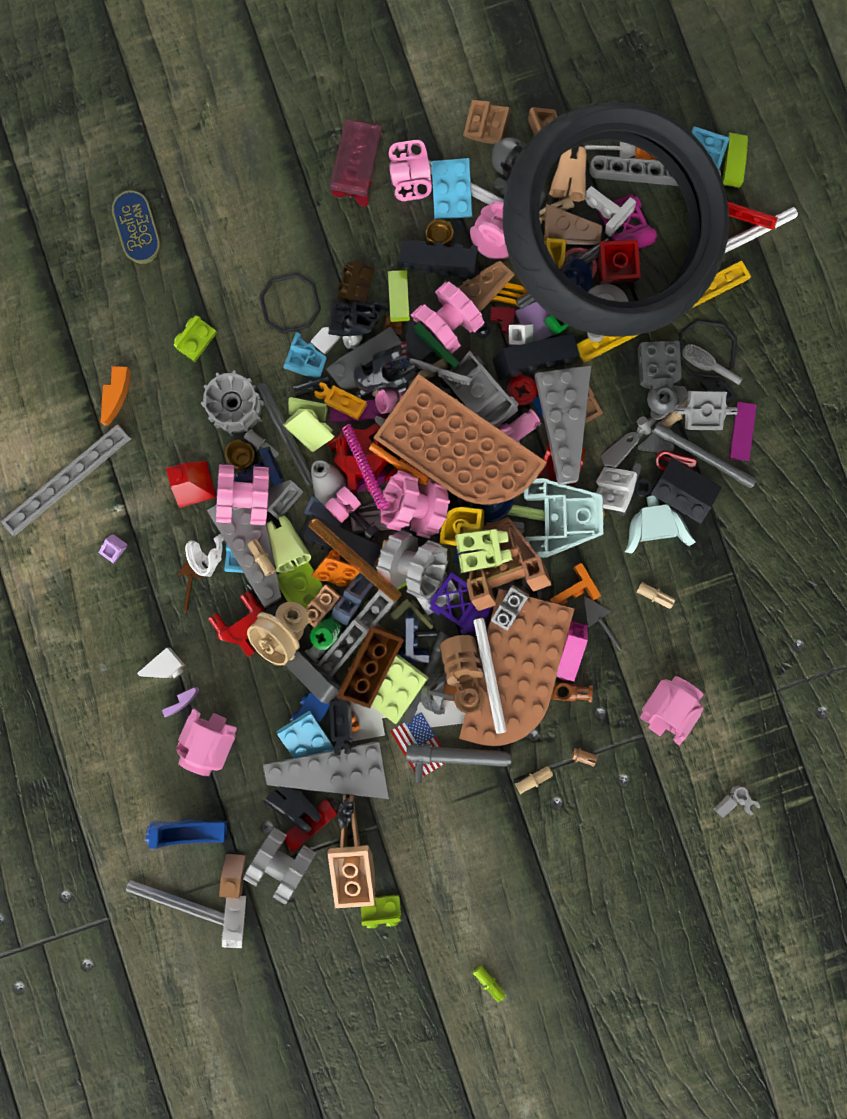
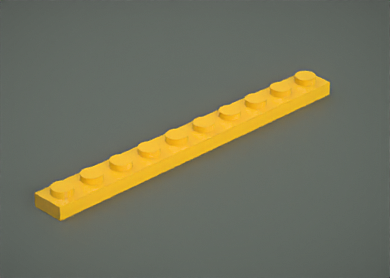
[577,261,751,363]

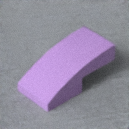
[162,687,199,717]

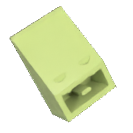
[283,408,334,452]

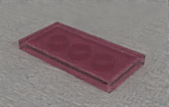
[329,120,382,196]

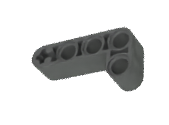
[285,646,343,704]

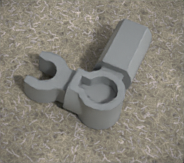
[714,785,760,818]

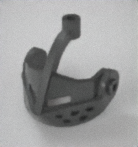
[421,673,455,715]

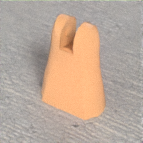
[549,146,586,202]

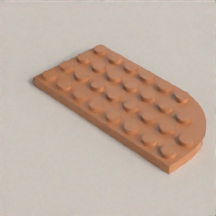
[374,374,547,505]
[459,589,574,746]

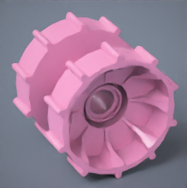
[411,281,485,354]
[216,464,269,525]
[379,471,450,539]

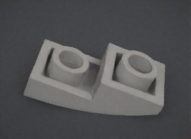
[491,585,529,631]

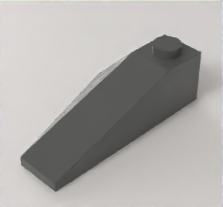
[326,327,402,397]

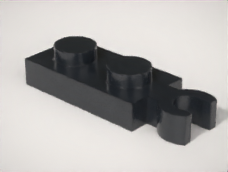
[330,700,352,755]

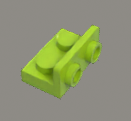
[174,315,217,362]
[361,895,401,928]

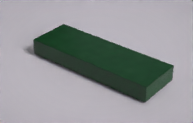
[414,322,459,371]

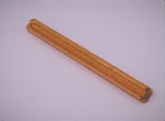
[308,518,401,602]

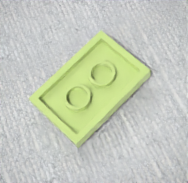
[372,655,429,724]

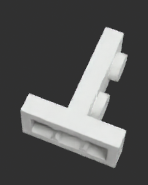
[585,186,636,237]
[222,896,246,948]

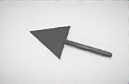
[584,596,622,650]

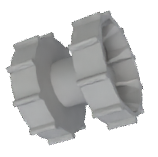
[201,370,265,436]
[376,530,448,600]
[243,827,316,905]

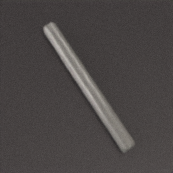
[126,880,225,926]

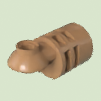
[440,635,486,714]

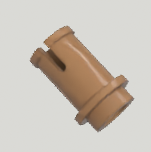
[571,747,597,767]

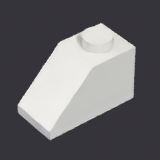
[137,648,185,678]

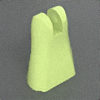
[267,515,311,573]

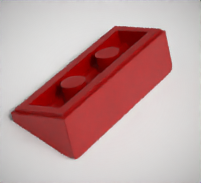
[728,202,779,230]
[284,799,338,853]

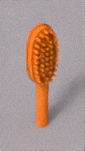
[369,443,429,486]

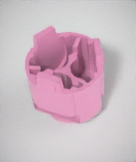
[640,676,704,746]
[176,709,237,776]

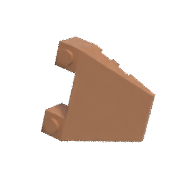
[467,517,551,611]

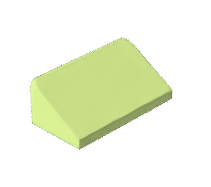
[288,397,328,422]

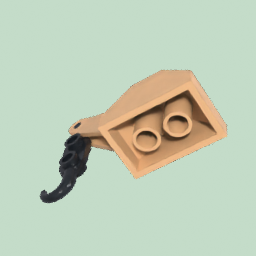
[328,794,375,908]

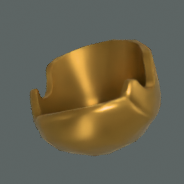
[425,219,454,246]
[225,440,255,470]

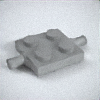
[674,390,738,430]

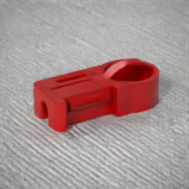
[655,450,696,470]

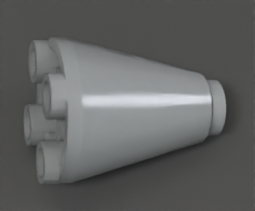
[311,460,348,504]

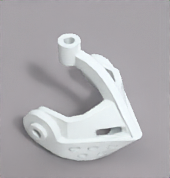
[185,534,224,577]

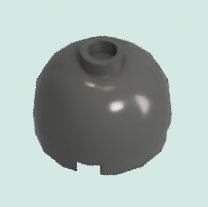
[491,137,526,177]

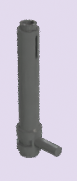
[406,743,512,783]

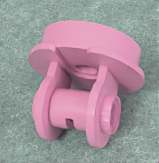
[470,201,509,260]

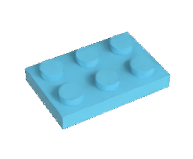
[432,158,473,220]
[276,711,334,758]

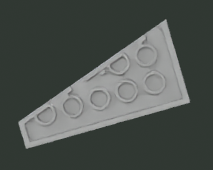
[535,366,591,485]
[207,505,282,608]
[263,741,389,799]

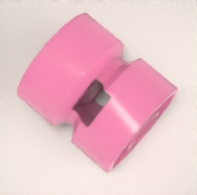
[375,388,407,414]
[324,486,361,523]

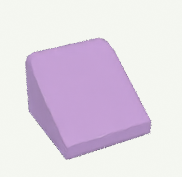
[99,534,127,564]

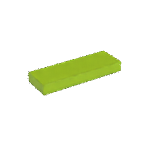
[388,270,410,322]

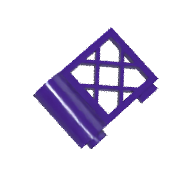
[428,572,494,637]

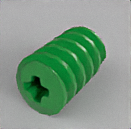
[310,616,345,650]

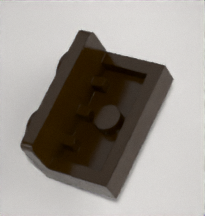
[338,260,375,303]

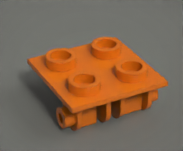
[311,549,362,588]

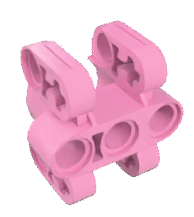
[389,140,432,201]

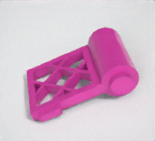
[598,194,657,249]

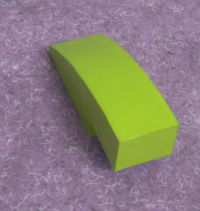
[722,133,748,188]

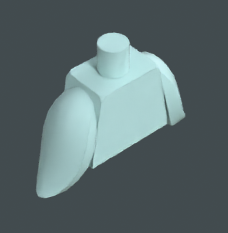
[625,496,696,553]

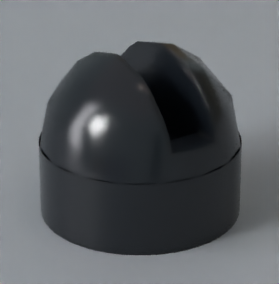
[475,323,490,339]

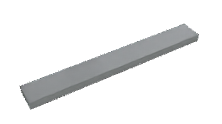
[1,424,131,537]

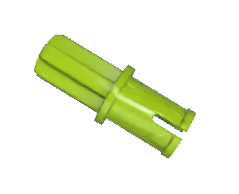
[472,965,506,1003]

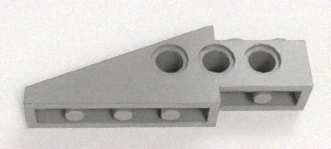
[317,584,401,678]

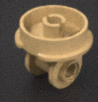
[247,602,309,665]

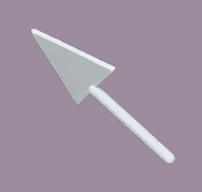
[585,142,636,158]

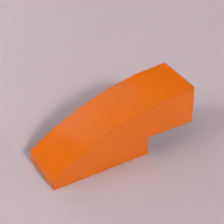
[101,366,131,426]

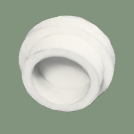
[343,335,363,349]

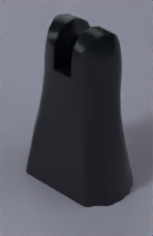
[264,786,322,833]

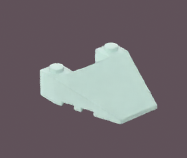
[524,478,603,558]

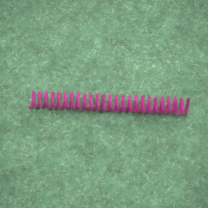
[342,424,388,509]

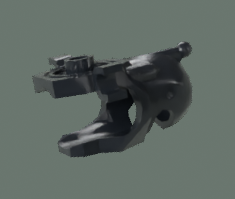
[353,345,417,398]

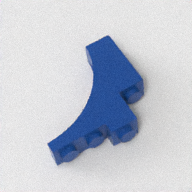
[146,819,228,849]

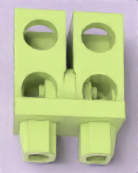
[455,529,512,573]

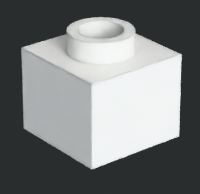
[509,324,533,345]

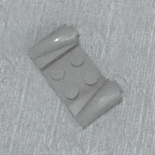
[441,351,519,428]

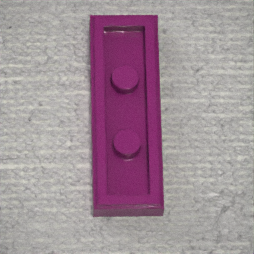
[729,402,756,461]

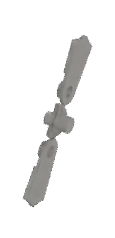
[600,385,688,468]

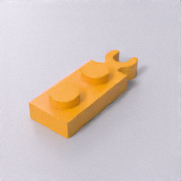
[314,382,367,420]

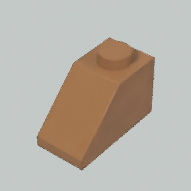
[219,853,246,898]

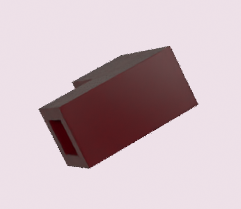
[490,307,515,334]

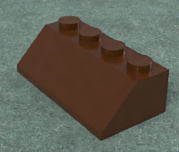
[337,625,404,708]

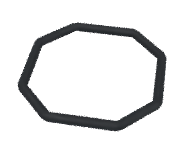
[259,273,320,333]
[679,320,737,379]

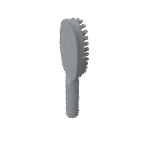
[682,344,743,385]
[409,358,473,385]

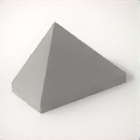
[267,480,303,520]

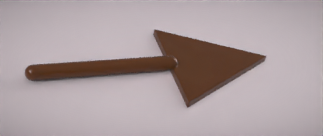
[177,560,205,612]

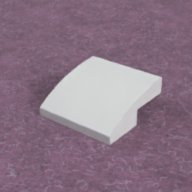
[596,467,637,512]

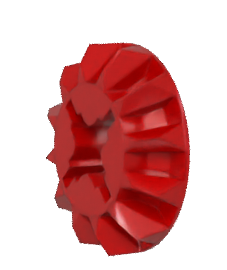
[507,375,537,406]

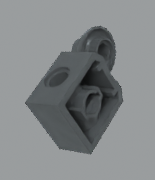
[638,341,682,415]

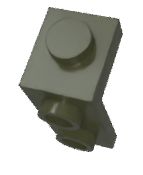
[390,599,433,630]

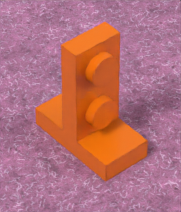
[548,563,601,605]

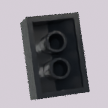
[651,458,722,524]

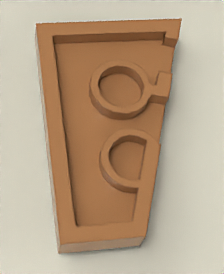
[544,204,602,245]
[457,261,514,312]

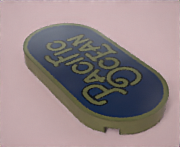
[112,191,161,264]

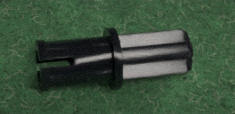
[293,376,331,397]

